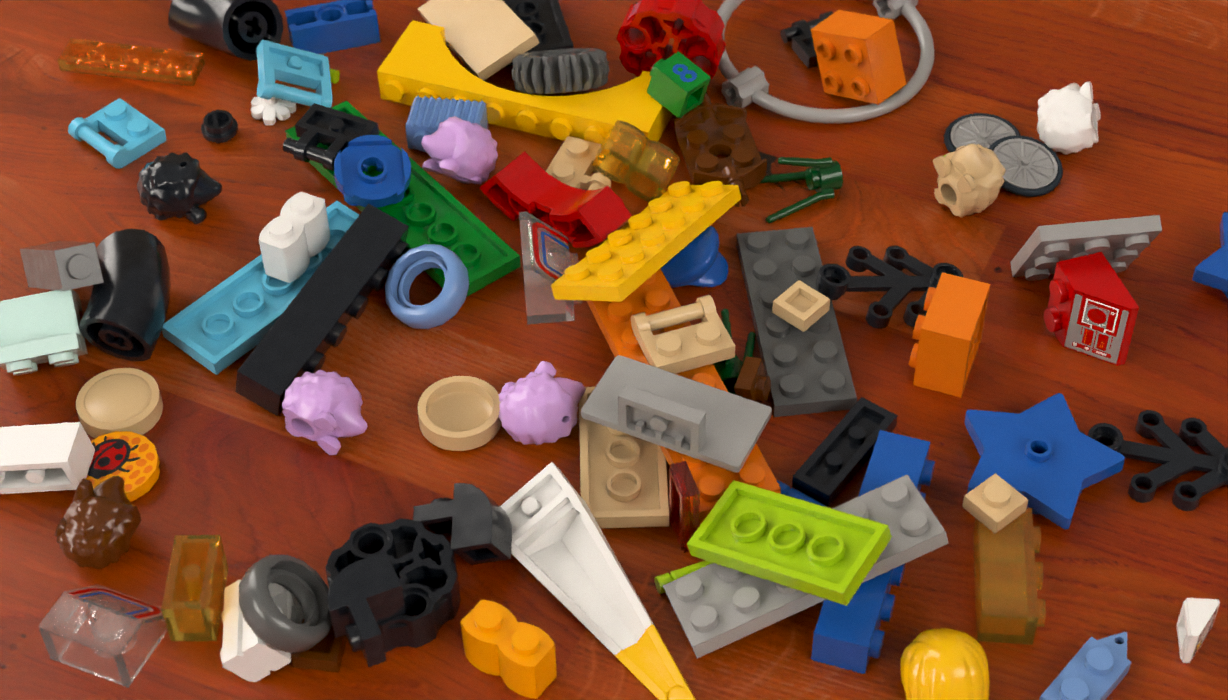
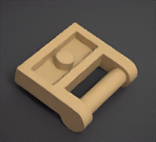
[631,295,735,374]

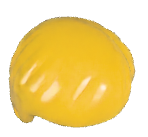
[900,628,990,700]

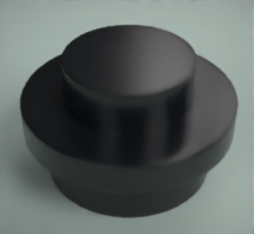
[201,110,238,143]

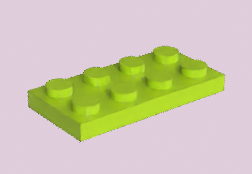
[687,480,892,606]

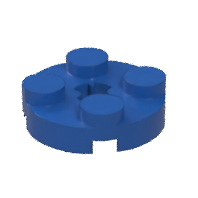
[334,135,411,208]

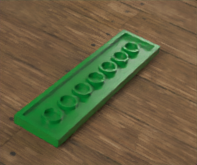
[285,100,521,297]

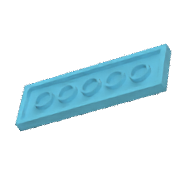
[162,201,359,375]

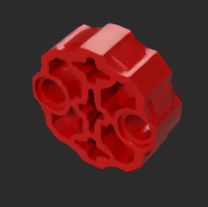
[617,0,726,79]

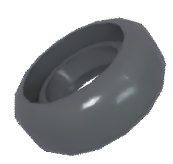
[239,554,332,653]

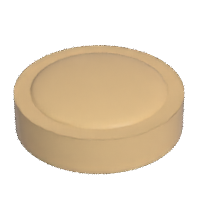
[76,368,163,438]
[417,376,502,451]

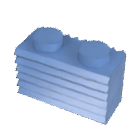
[405,95,488,152]

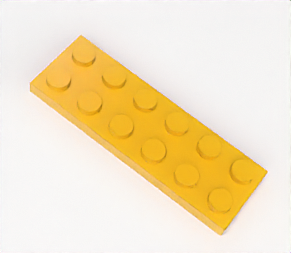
[551,181,742,302]

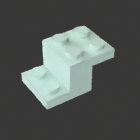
[0,289,88,376]

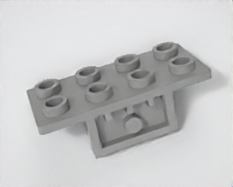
[581,355,772,473]

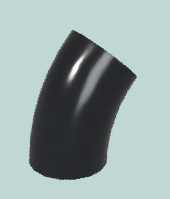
[168,0,283,61]
[79,228,171,361]

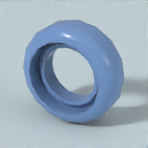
[384,244,469,329]

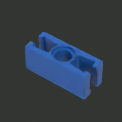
[285,0,380,54]

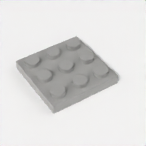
[1010,215,1162,281]

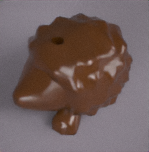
[55,476,141,570]

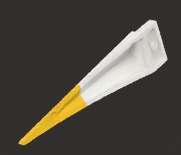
[500,462,696,700]

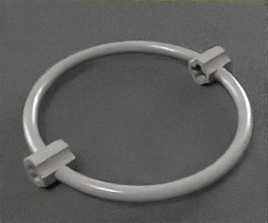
[717,0,935,124]

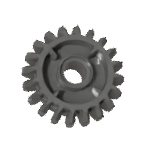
[511,47,609,94]

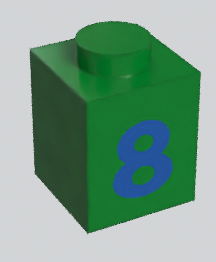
[647,51,711,118]

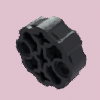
[325,519,461,652]

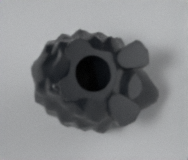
[137,152,222,224]

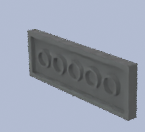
[736,227,857,417]

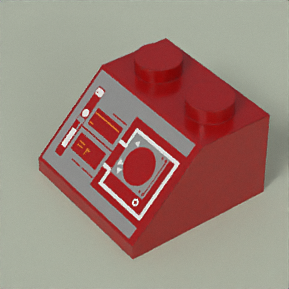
[1044,251,1139,366]

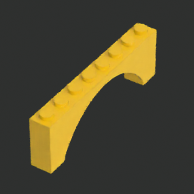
[377,20,673,160]

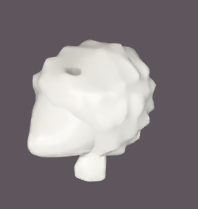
[1037,81,1101,155]

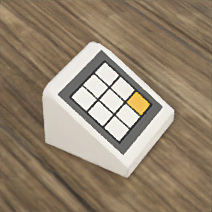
[1176,598,1220,663]

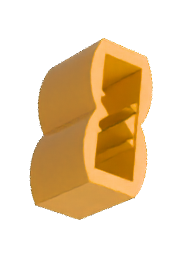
[461,600,557,699]

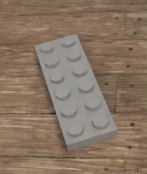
[663,475,949,659]

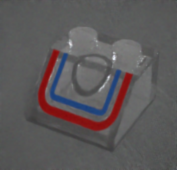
[519,212,582,324]
[38,584,177,688]

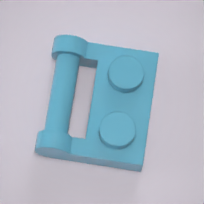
[257,39,332,108]
[68,98,167,169]

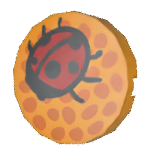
[86,431,160,502]

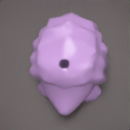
[421,116,498,185]
[499,361,586,445]
[282,370,368,456]

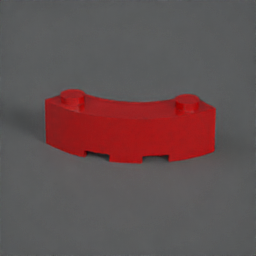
[479,151,632,248]

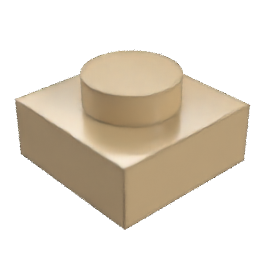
[772,280,830,332]
[962,473,1028,534]

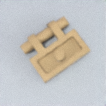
[546,136,626,190]

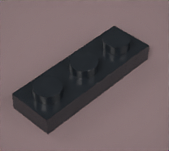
[792,397,898,507]

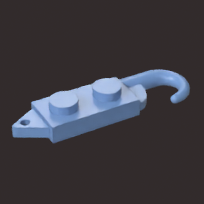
[1039,632,1132,700]

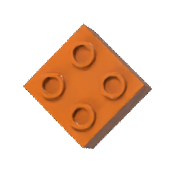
[811,10,906,105]
[909,272,991,398]

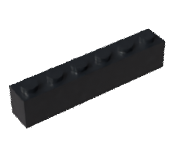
[235,204,410,416]

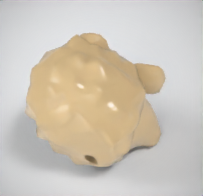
[933,144,1006,218]

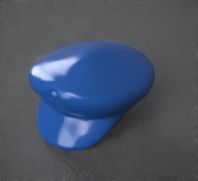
[661,225,729,287]

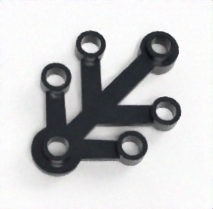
[815,246,963,329]
[1088,410,1228,511]

